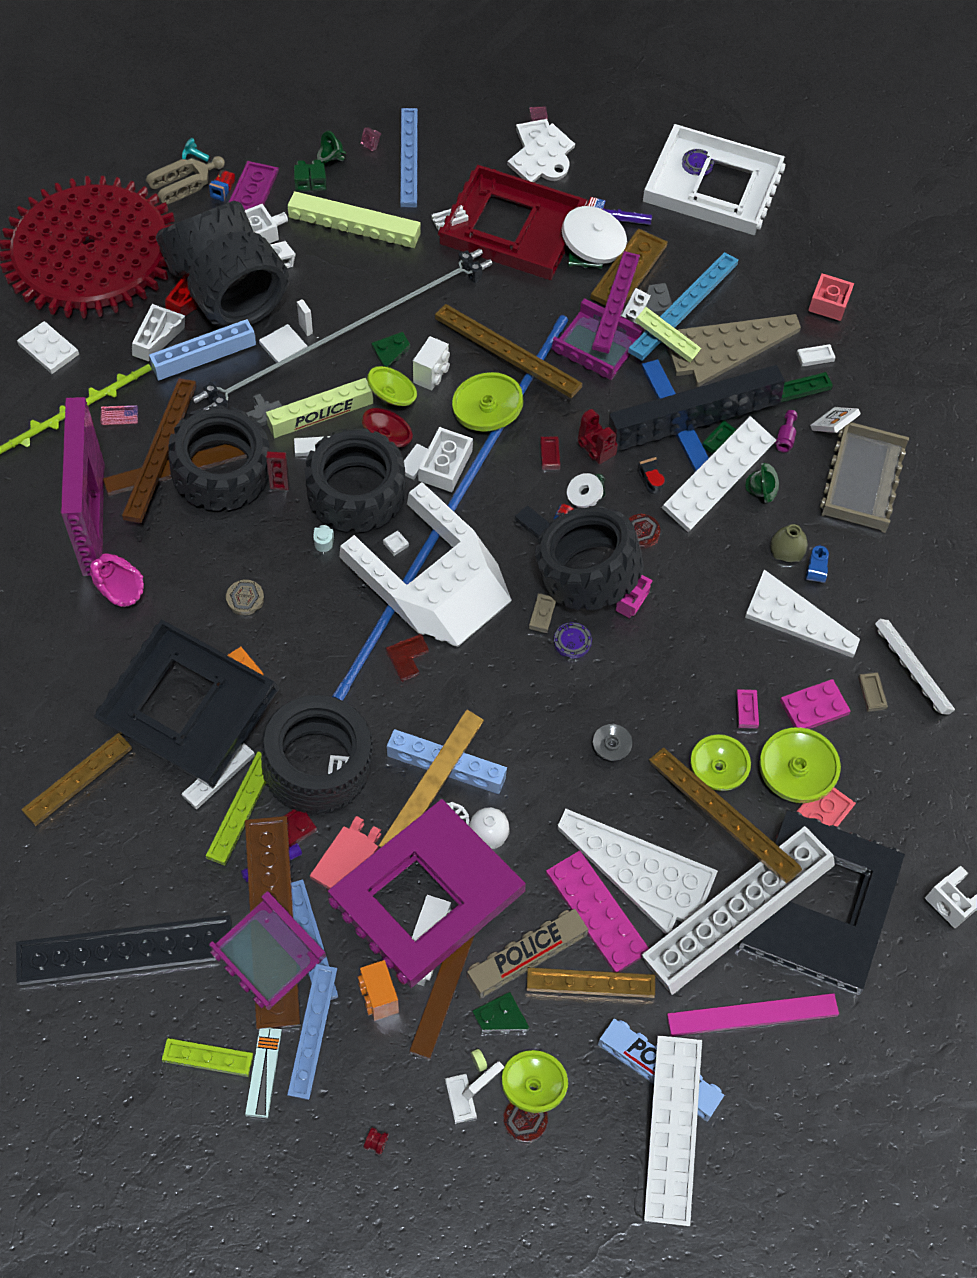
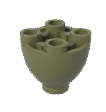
[770,524,808,562]

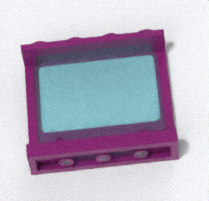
[552,298,644,380]
[209,891,326,1010]

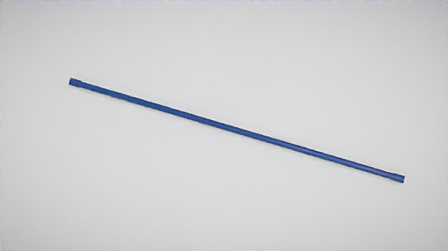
[332,315,568,701]

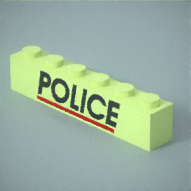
[266,378,373,438]

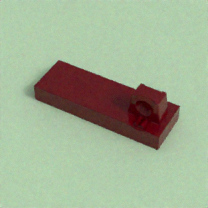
[266,451,289,490]

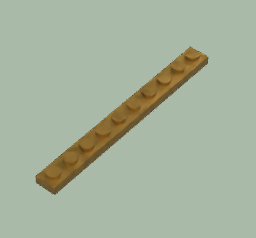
[435,304,582,398]
[649,747,802,884]

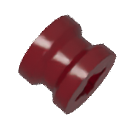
[363,1127,389,1156]

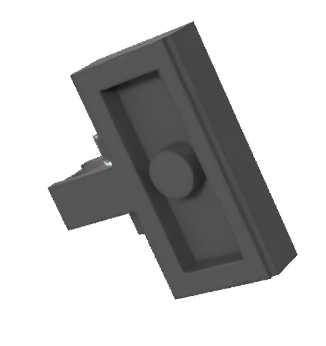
[246,394,282,426]

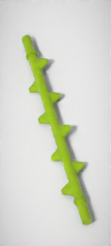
[0,364,152,454]

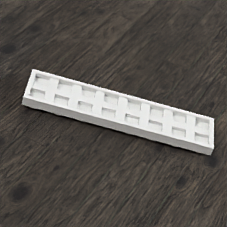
[661,416,776,532]
[644,1036,702,1226]

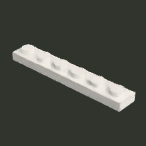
[875,619,955,714]

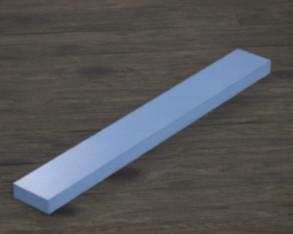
[401,108,417,207]

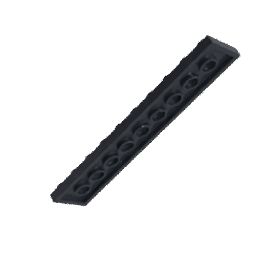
[16,915,234,985]

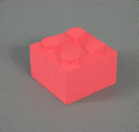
[808,273,854,321]

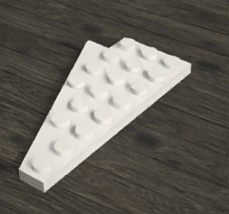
[557,809,718,935]

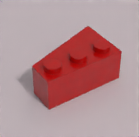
[165,273,199,316]

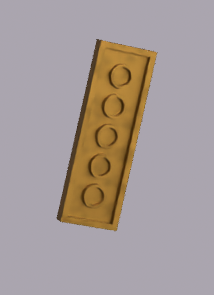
[590,229,667,306]

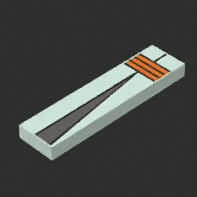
[245,1028,282,1118]

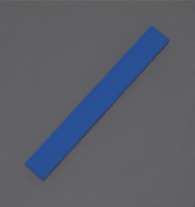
[641,359,709,472]

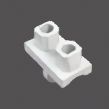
[622,288,651,324]

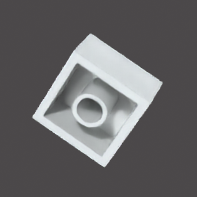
[413,336,450,391]

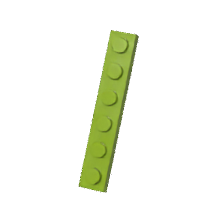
[206,752,266,866]

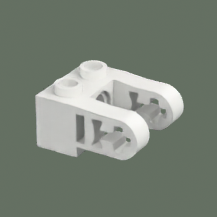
[925,866,977,928]

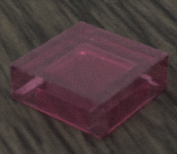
[530,106,548,122]

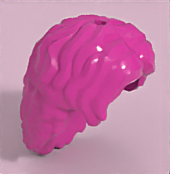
[90,553,144,607]

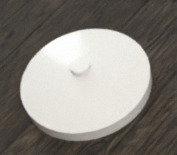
[562,206,627,264]

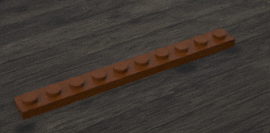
[122,378,197,523]

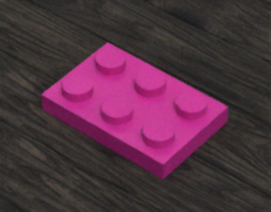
[780,679,851,729]

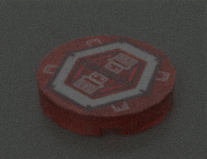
[629,514,661,548]
[504,1103,548,1142]

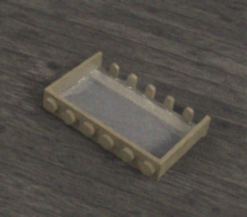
[820,422,909,533]

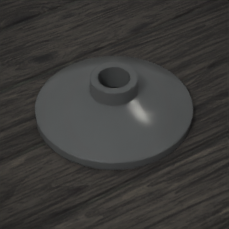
[593,724,632,761]

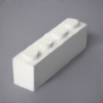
[412,895,452,986]

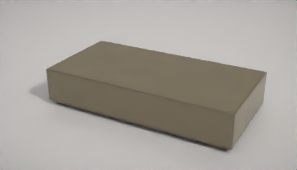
[858,672,888,712]

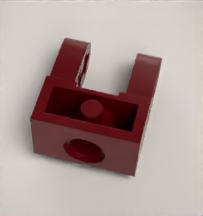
[578,409,618,465]

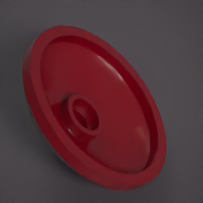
[362,408,413,447]

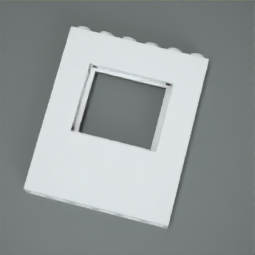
[643,124,786,235]

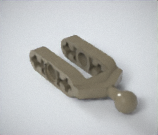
[146,156,225,204]

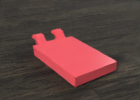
[310,816,381,889]

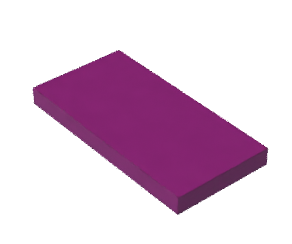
[229,161,279,210]

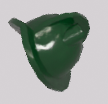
[317,130,347,163]
[745,463,779,503]

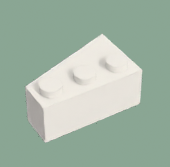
[132,304,185,361]

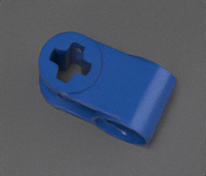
[806,546,829,583]

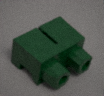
[294,159,327,191]

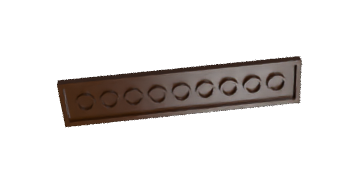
[245,816,301,1030]

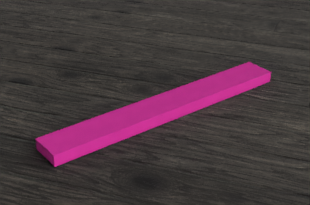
[667,994,839,1037]

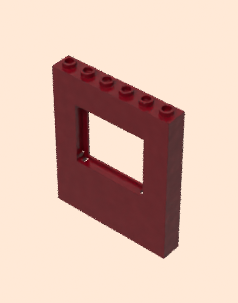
[438,165,587,280]

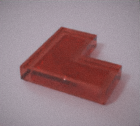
[386,634,429,682]

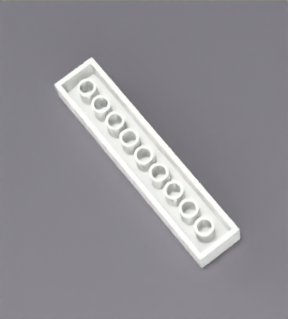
[642,826,835,995]

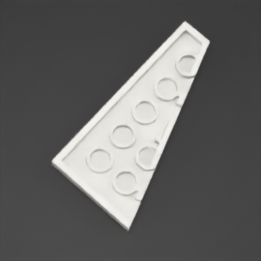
[745,570,860,658]

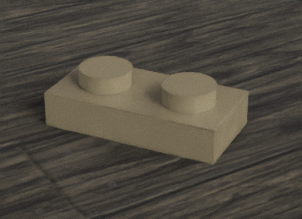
[529,594,556,633]

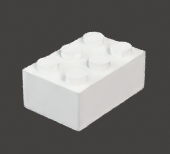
[418,427,473,492]

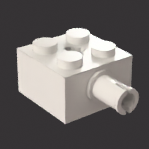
[245,204,288,243]

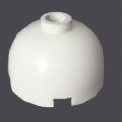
[469,807,509,849]

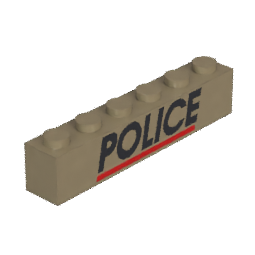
[467,909,589,999]

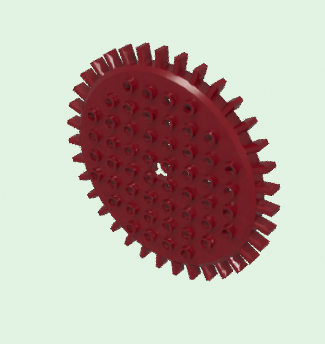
[0,176,175,318]

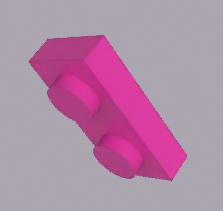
[736,689,759,728]

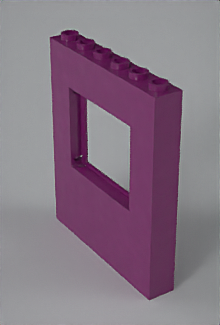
[61,397,105,576]
[328,799,526,988]

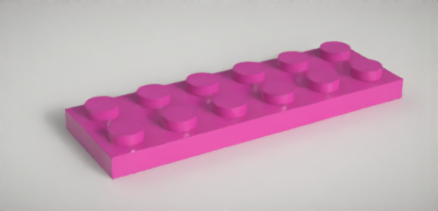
[546,851,649,973]

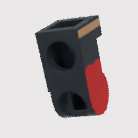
[637,456,665,494]

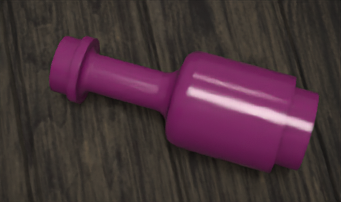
[776,410,797,452]

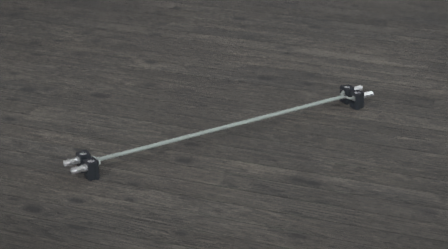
[192,249,492,410]

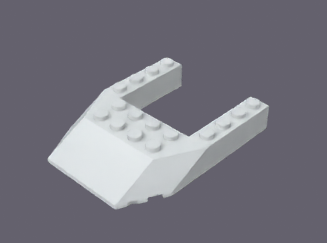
[339,483,512,647]

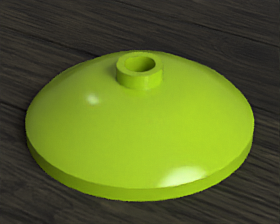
[367,366,417,406]
[691,735,751,791]
[502,1050,568,1113]

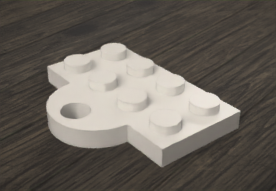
[507,123,575,182]

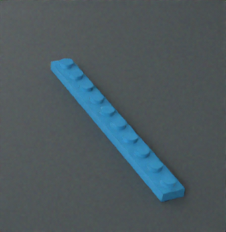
[628,252,738,360]

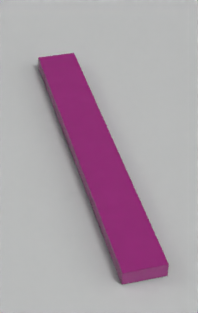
[592,251,640,354]

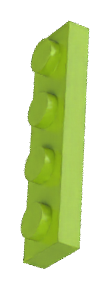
[162,1038,254,1077]

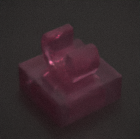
[361,127,381,151]

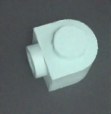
[313,525,334,552]

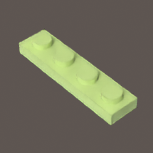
[635,307,701,363]

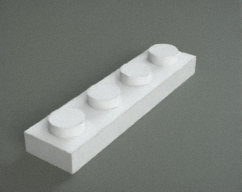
[182,743,255,810]

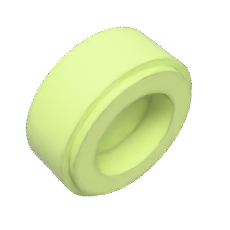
[471,1049,487,1072]

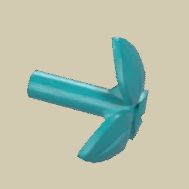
[182,138,210,162]

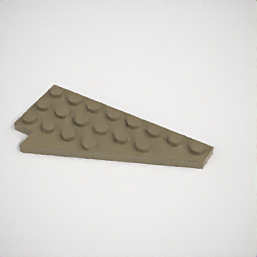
[667,314,801,387]

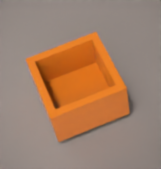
[357,960,399,1021]

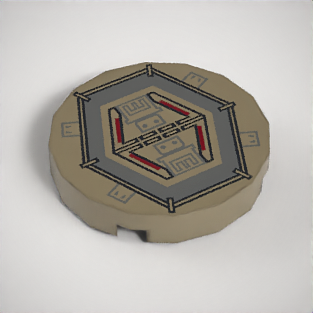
[226,580,264,615]

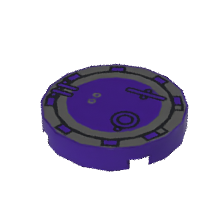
[682,149,714,176]
[554,622,592,659]

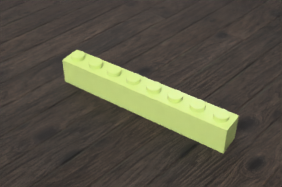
[288,191,421,248]

